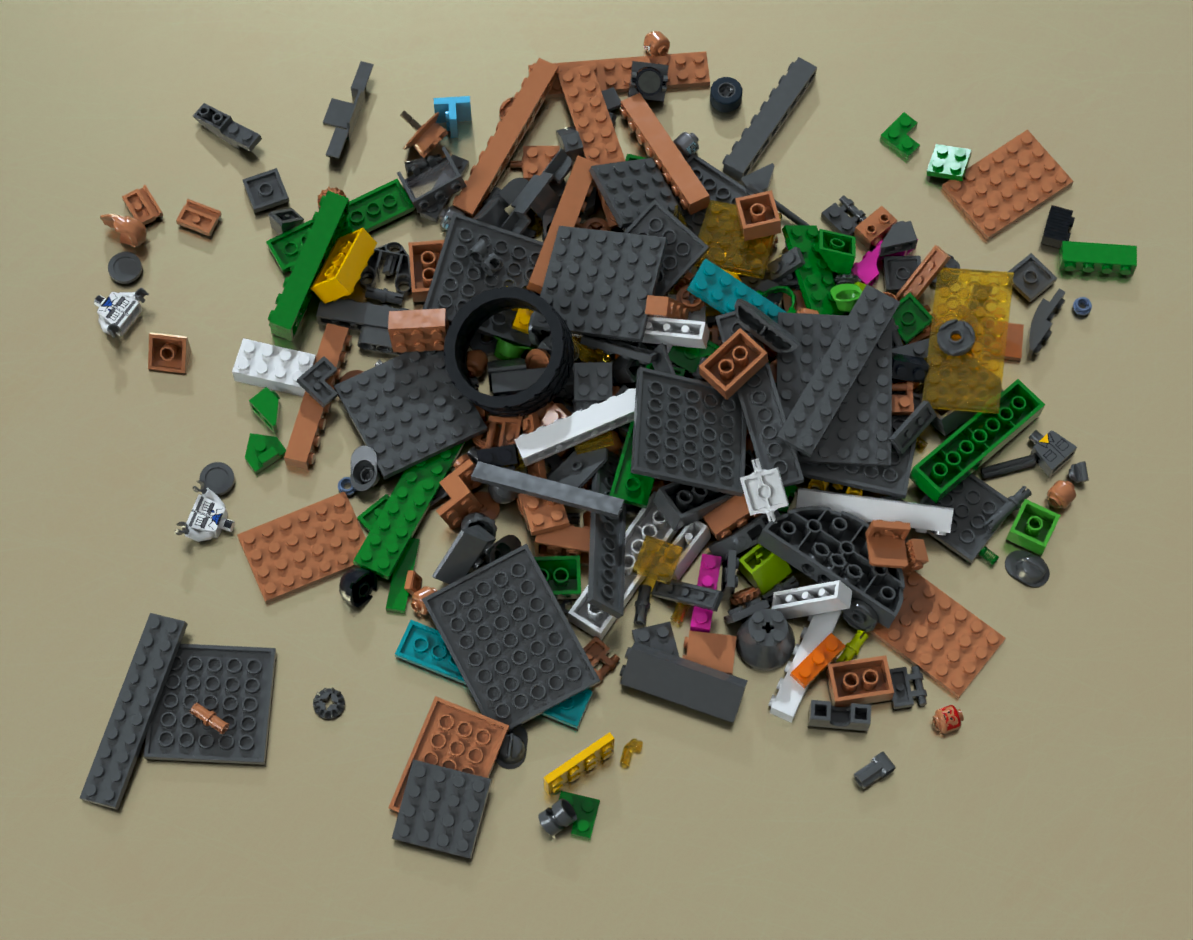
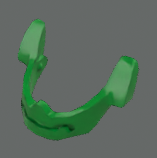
[756,286,797,313]

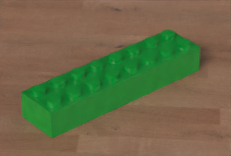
[268,191,350,341]
[910,379,1045,504]

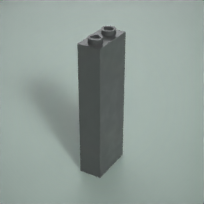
[619,642,748,723]

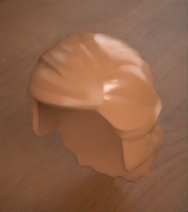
[100,214,147,247]

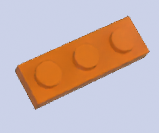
[790,633,846,689]

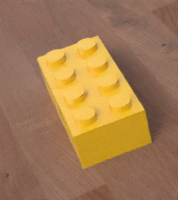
[310,228,377,304]

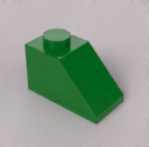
[249,387,281,434]

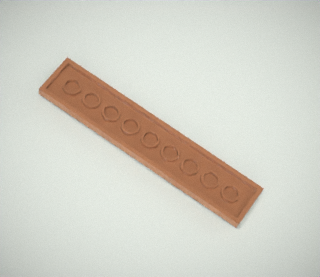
[528,51,710,99]
[557,63,625,230]

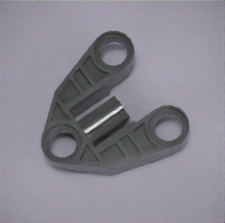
[359,242,412,297]

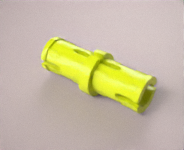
[836,630,868,663]

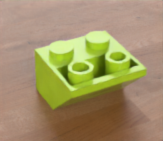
[738,544,792,595]

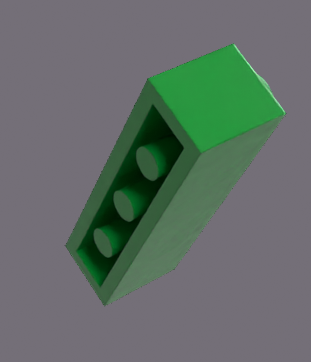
[1059,241,1137,275]

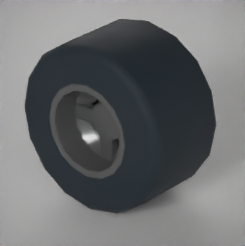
[710,77,743,113]

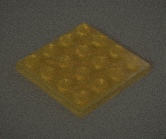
[694,200,782,279]

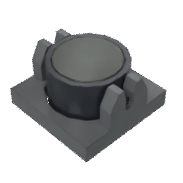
[628,61,669,101]

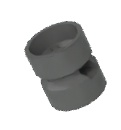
[538,798,577,836]

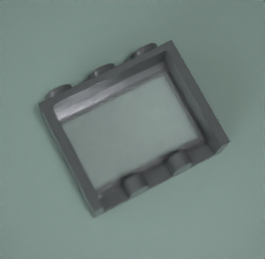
[397,146,467,213]

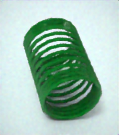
[979,546,999,565]

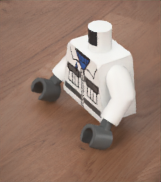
[94,288,149,338]
[175,480,235,542]

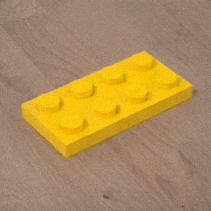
[543,732,615,795]

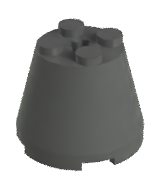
[736,609,795,671]

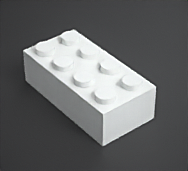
[232,338,316,397]

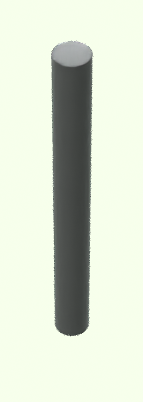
[746,182,809,225]

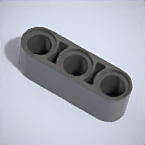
[357,326,406,355]

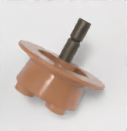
[400,110,449,158]

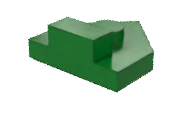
[245,433,286,474]

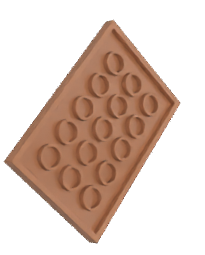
[942,129,1074,241]
[237,492,366,604]
[870,571,1006,699]
[388,696,510,813]

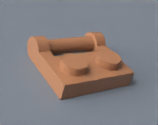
[892,382,914,415]
[483,416,522,450]

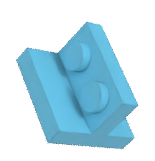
[433,96,472,138]

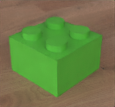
[1006,499,1061,556]

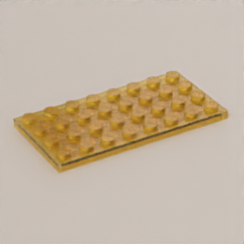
[922,268,1014,414]

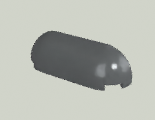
[734,299,800,353]

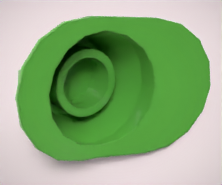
[830,283,862,314]
[494,336,537,360]

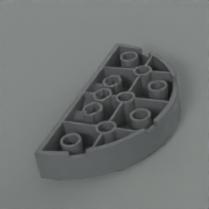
[757,506,905,629]

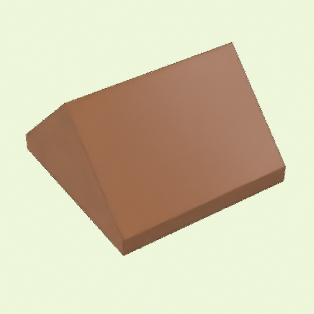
[148,333,191,374]

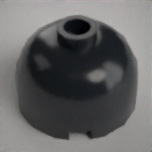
[339,568,377,608]

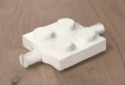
[740,458,789,524]

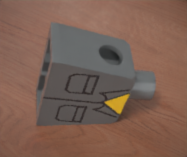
[1029,430,1077,477]

